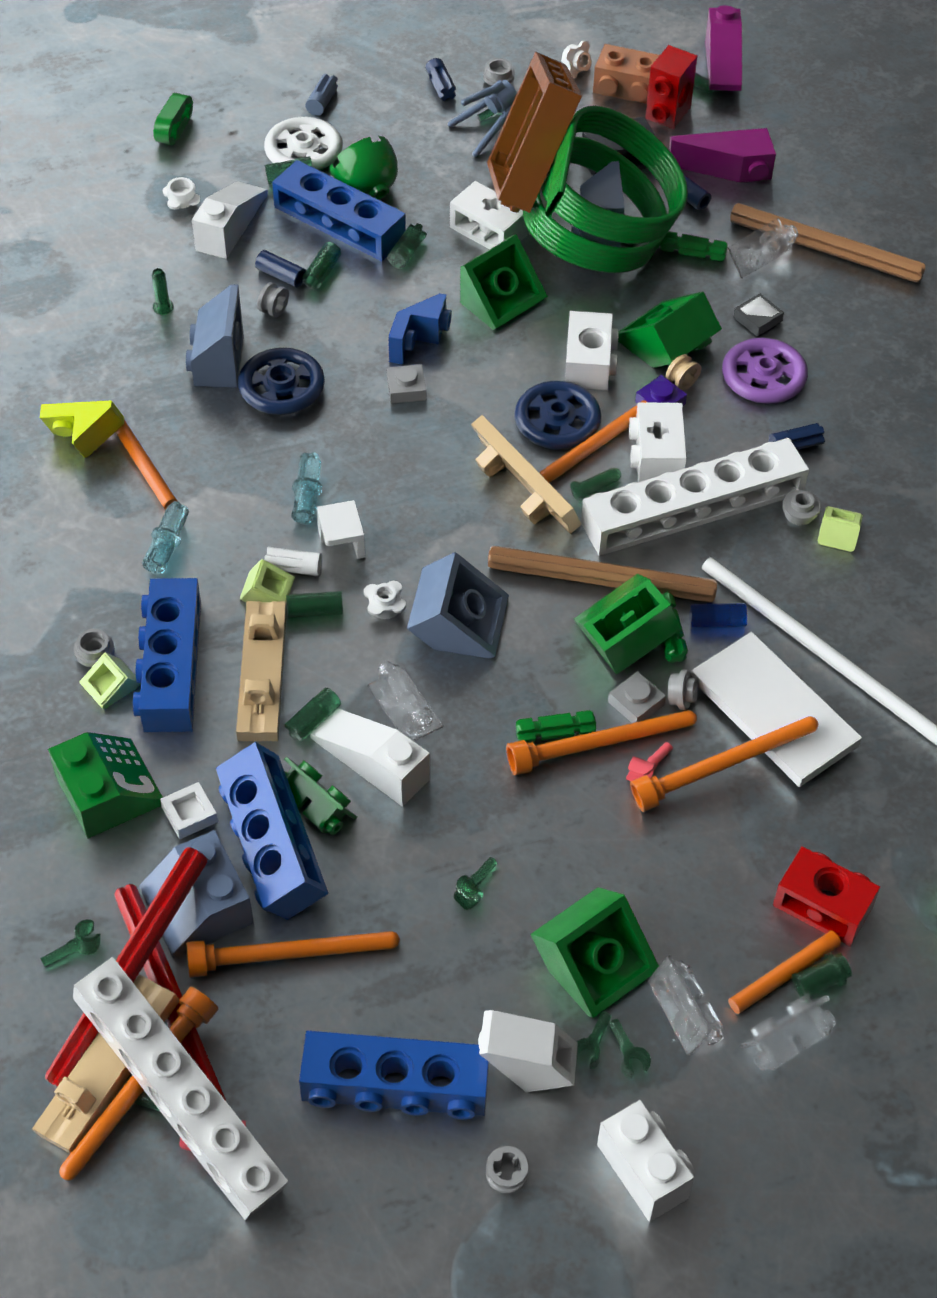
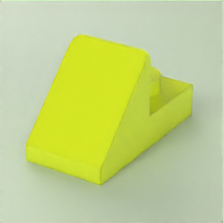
[40,400,125,458]

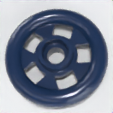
[238,347,325,415]
[514,381,601,450]

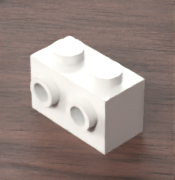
[597,1100,694,1223]

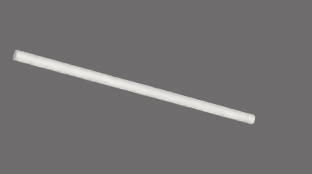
[702,557,937,746]

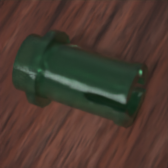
[791,952,852,1000]

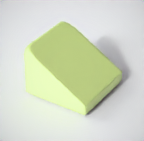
[817,506,863,552]
[240,559,295,602]
[79,652,141,709]

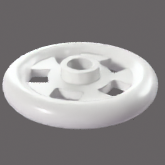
[264,117,343,170]

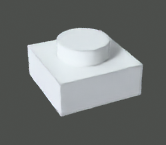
[160,782,218,840]

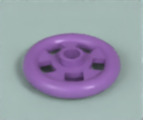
[722,338,808,404]

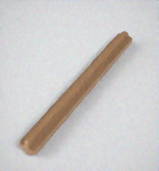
[730,203,926,283]
[488,546,717,602]

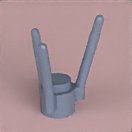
[448,80,517,157]

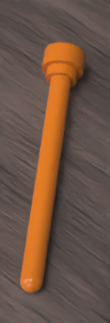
[506,710,697,776]
[630,716,819,812]
[187,931,400,978]
[59,987,219,1181]

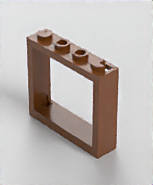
[487,51,582,213]

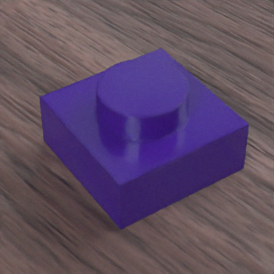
[635,375,687,407]

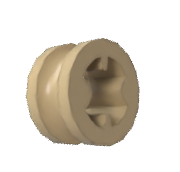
[666,354,701,391]

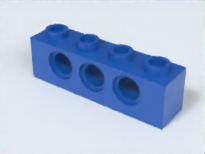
[272,160,406,262]
[133,578,201,732]
[216,742,329,920]
[299,1030,489,1119]

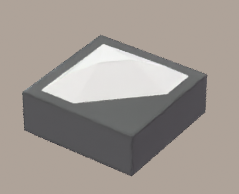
[733,293,784,337]

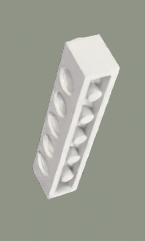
[581,438,809,556]
[73,957,289,1221]

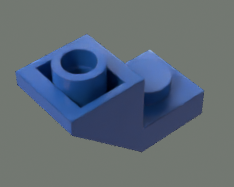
[388,293,452,365]

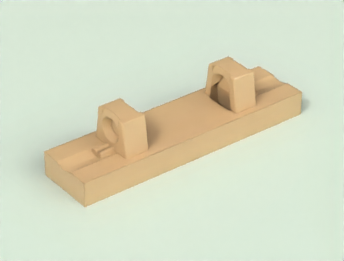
[471,415,582,534]
[236,601,287,741]
[32,974,179,1154]

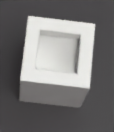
[317,500,365,559]

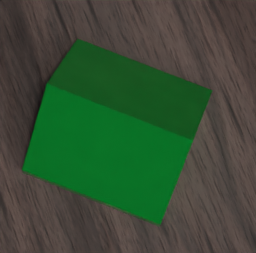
[460,234,548,330]

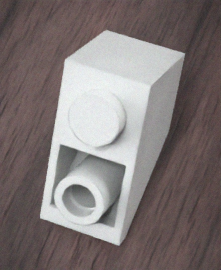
[478,1010,578,1092]

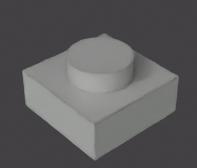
[386,364,426,403]
[608,671,666,723]

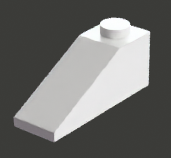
[192,181,268,259]
[310,709,430,807]

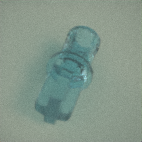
[291,452,322,524]
[142,501,189,574]

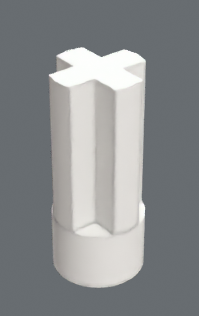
[264,547,322,576]

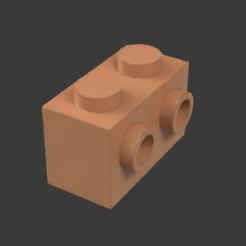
[593,44,659,104]

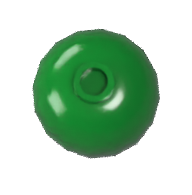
[330,136,398,200]

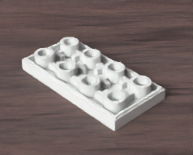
[691,632,862,787]

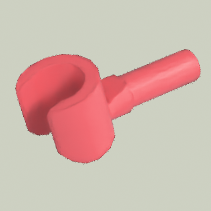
[626,742,673,781]

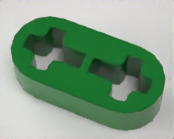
[153,92,193,145]

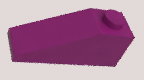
[705,5,742,91]
[669,128,776,182]

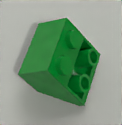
[574,574,682,675]

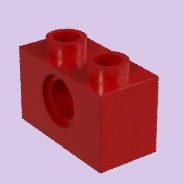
[645,45,698,129]
[773,846,880,947]

